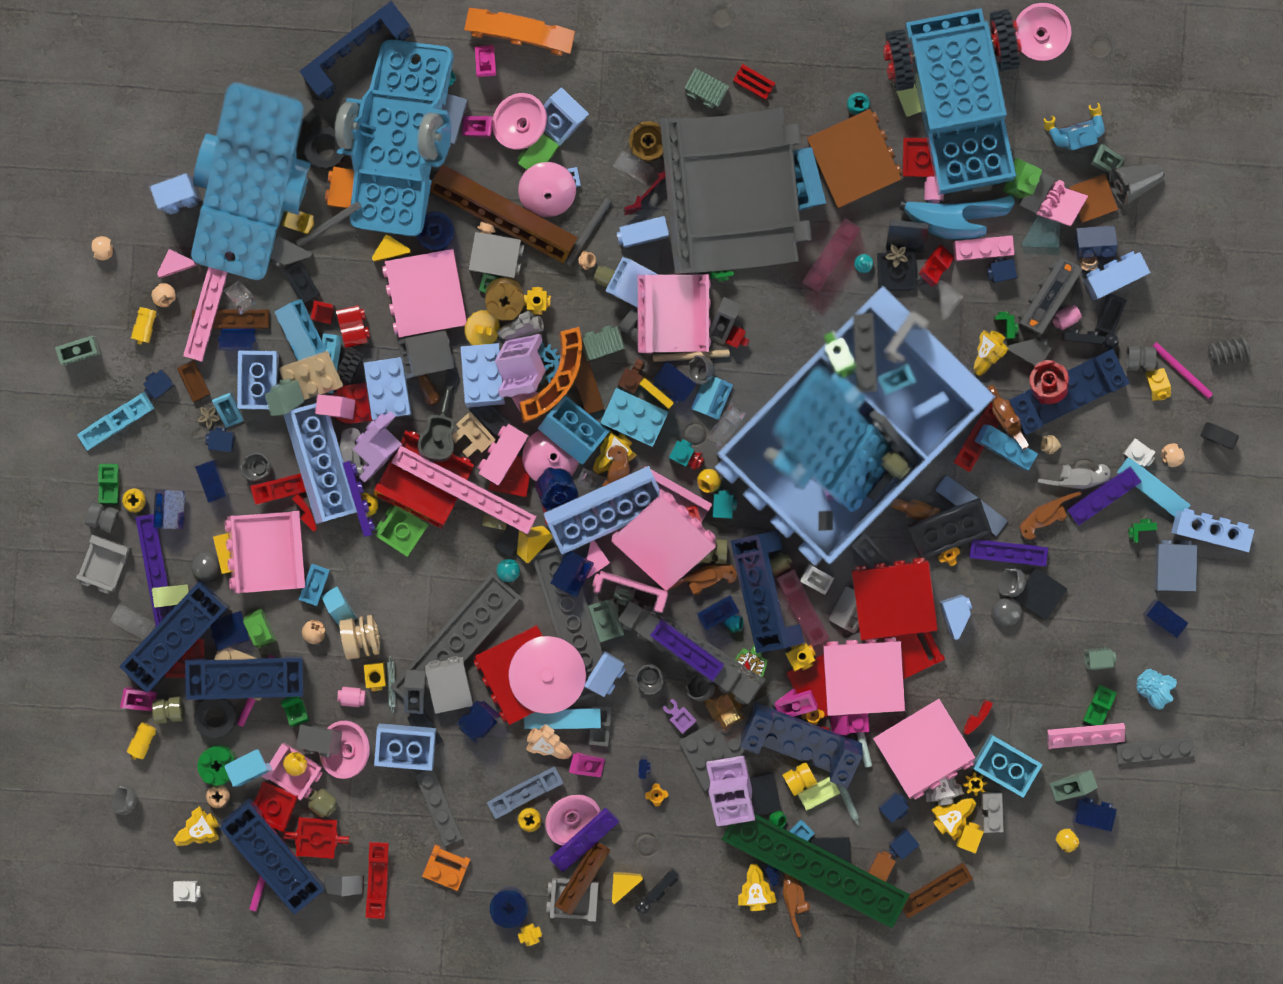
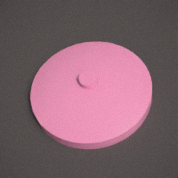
[509,636,586,714]

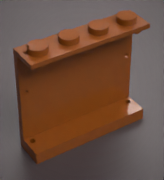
[807,109,903,209]

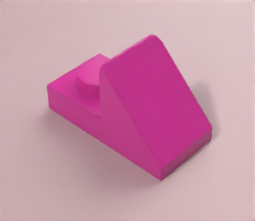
[475,45,497,77]
[775,689,818,717]
[830,713,870,735]
[569,752,605,778]

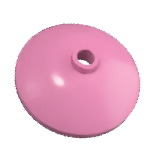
[1016,3,1071,61]
[492,93,547,150]
[518,162,576,217]
[522,430,579,485]
[319,721,370,779]
[545,795,601,846]

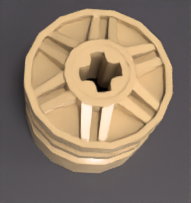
[340,615,381,660]

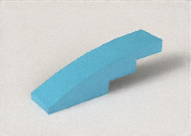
[77,392,155,451]
[1117,457,1190,518]
[524,708,601,729]

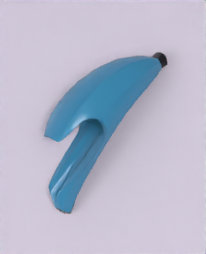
[899,194,1015,241]

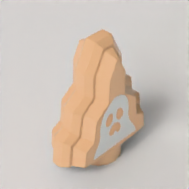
[526,724,572,759]

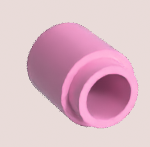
[924,177,944,204]
[1052,305,1082,330]
[337,687,366,707]

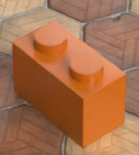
[325,167,354,209]

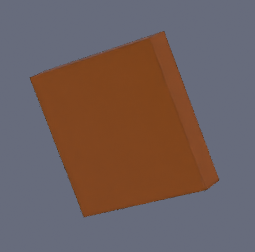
[1068,174,1118,223]

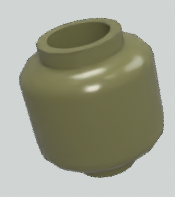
[308,789,337,817]

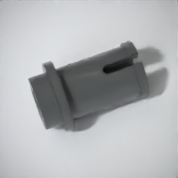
[916,260,928,284]

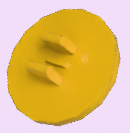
[465,310,500,346]

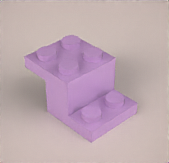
[495,334,545,397]
[353,411,402,482]
[706,756,755,826]

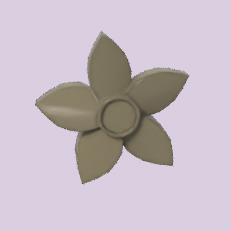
[885,245,908,267]
[198,406,221,429]

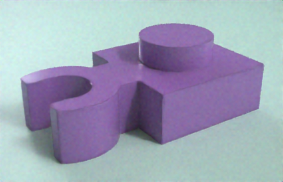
[663,699,697,734]

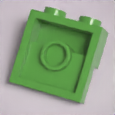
[375,505,429,557]

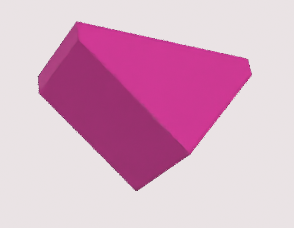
[462,116,493,139]
[120,687,157,711]

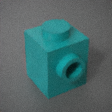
[669,439,695,467]
[712,491,737,518]

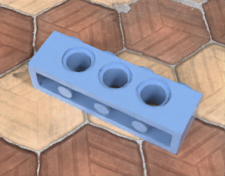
[1171,508,1254,552]

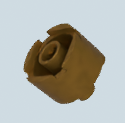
[629,121,663,162]
[485,277,524,320]

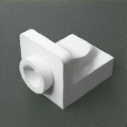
[1123,438,1155,467]
[174,881,201,902]

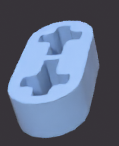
[912,392,948,419]

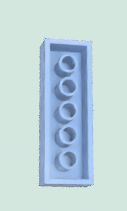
[283,403,357,524]
[543,466,660,554]

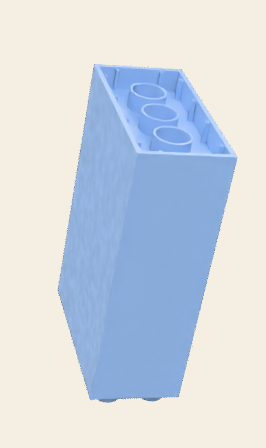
[715,287,995,566]

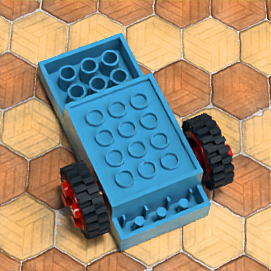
[883,8,1022,195]

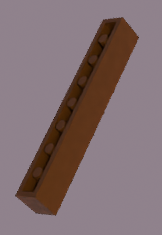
[430,164,578,264]

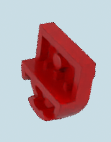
[331,383,372,424]

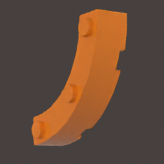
[464,8,575,56]
[518,327,582,423]

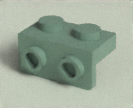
[588,599,625,643]

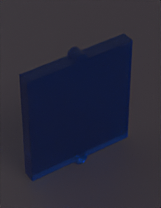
[218,329,256,351]
[210,611,250,651]

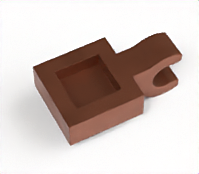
[617,358,644,393]

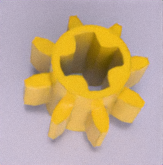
[963,772,987,796]
[518,923,542,946]

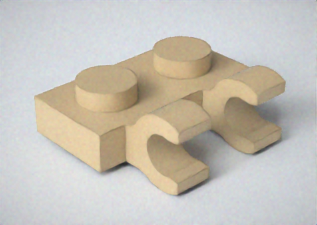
[452,412,496,458]

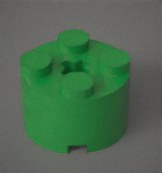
[197,745,238,785]

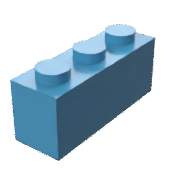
[275,299,327,361]
[974,424,1038,471]

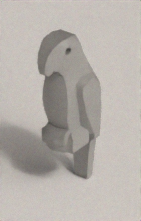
[340,427,364,476]
[1037,464,1111,489]

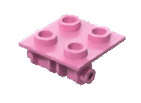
[1036,180,1088,226]

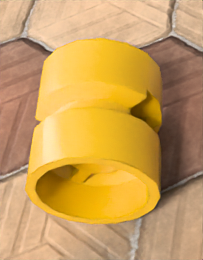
[782,762,818,796]

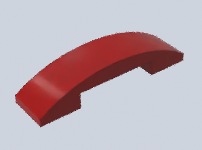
[953,402,999,473]
[250,473,306,505]
[365,842,389,919]

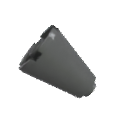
[1109,163,1165,205]

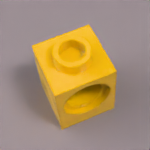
[364,662,387,691]
[956,822,983,853]

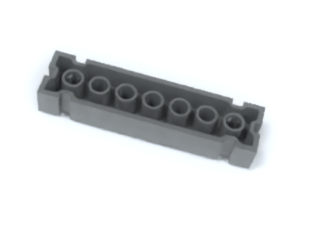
[618,597,766,704]

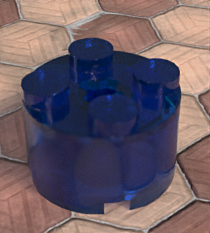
[417,212,455,252]
[535,467,579,511]
[457,700,501,744]
[489,887,529,928]

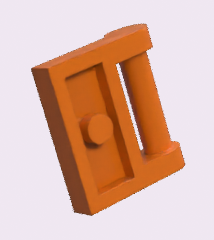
[422,845,470,891]

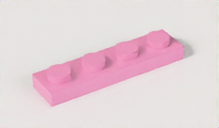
[1047,723,1125,749]

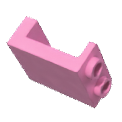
[262,742,323,801]

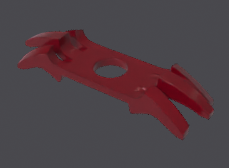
[623,171,666,215]

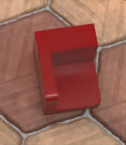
[310,300,335,324]

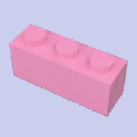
[953,236,1014,262]
[478,424,529,485]

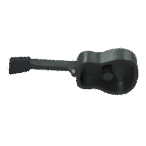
[418,370,459,462]

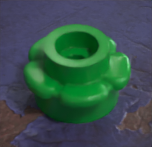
[769,811,787,828]

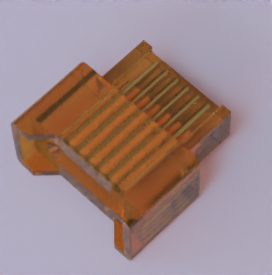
[704,691,745,730]

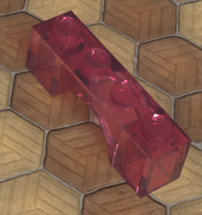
[801,218,861,294]
[776,569,830,647]

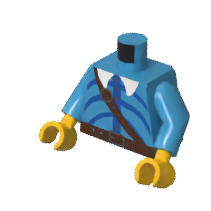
[1044,103,1105,150]

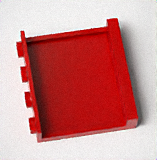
[373,431,474,529]
[852,558,937,640]
[474,625,543,725]

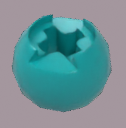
[846,92,871,116]
[496,559,520,582]

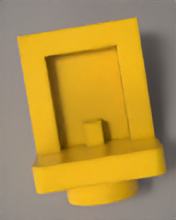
[281,211,314,234]
[1145,368,1171,401]

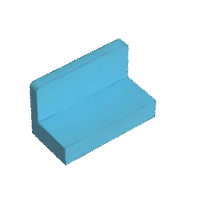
[692,376,733,420]
[225,749,272,787]

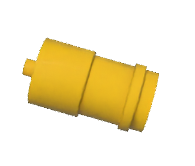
[131,307,157,345]
[126,722,157,760]

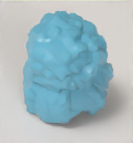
[1136,669,1177,710]

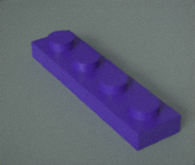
[342,461,375,537]
[1067,465,1142,525]
[969,539,1048,566]
[650,619,725,681]
[550,807,620,872]

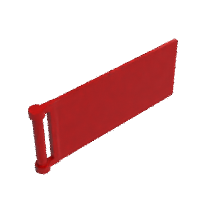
[787,632,945,720]

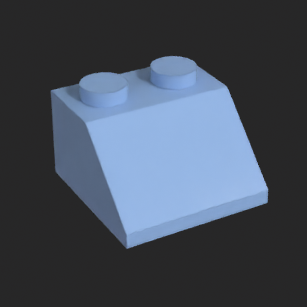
[544,87,589,146]
[939,594,972,640]
[584,651,625,697]

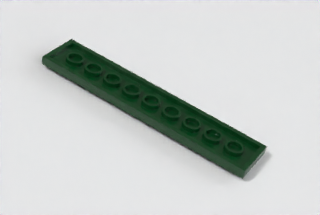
[721,813,910,928]

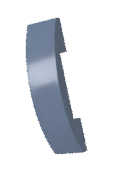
[935,475,1007,536]
[487,766,563,819]

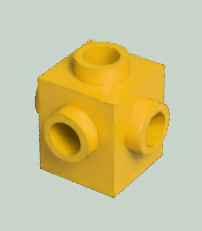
[523,287,551,315]
[785,642,816,671]

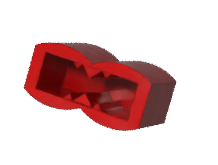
[336,305,371,348]

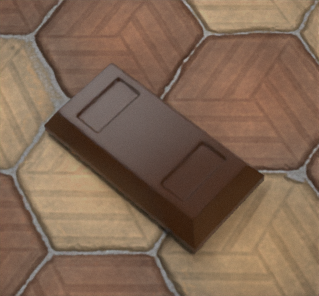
[177,360,211,403]

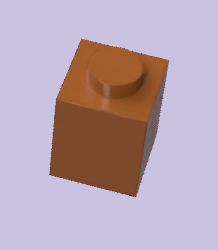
[867,850,896,881]

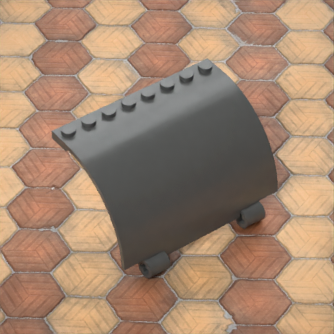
[660,107,812,273]

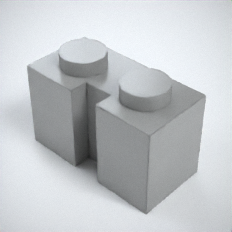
[980,791,1004,833]

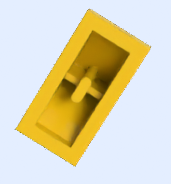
[372,234,412,262]
[517,526,553,564]
[612,872,643,904]

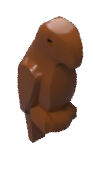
[987,385,1029,450]
[602,445,630,487]
[1019,491,1081,539]
[891,497,940,521]
[667,564,737,596]
[783,873,811,938]

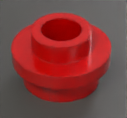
[688,452,704,470]

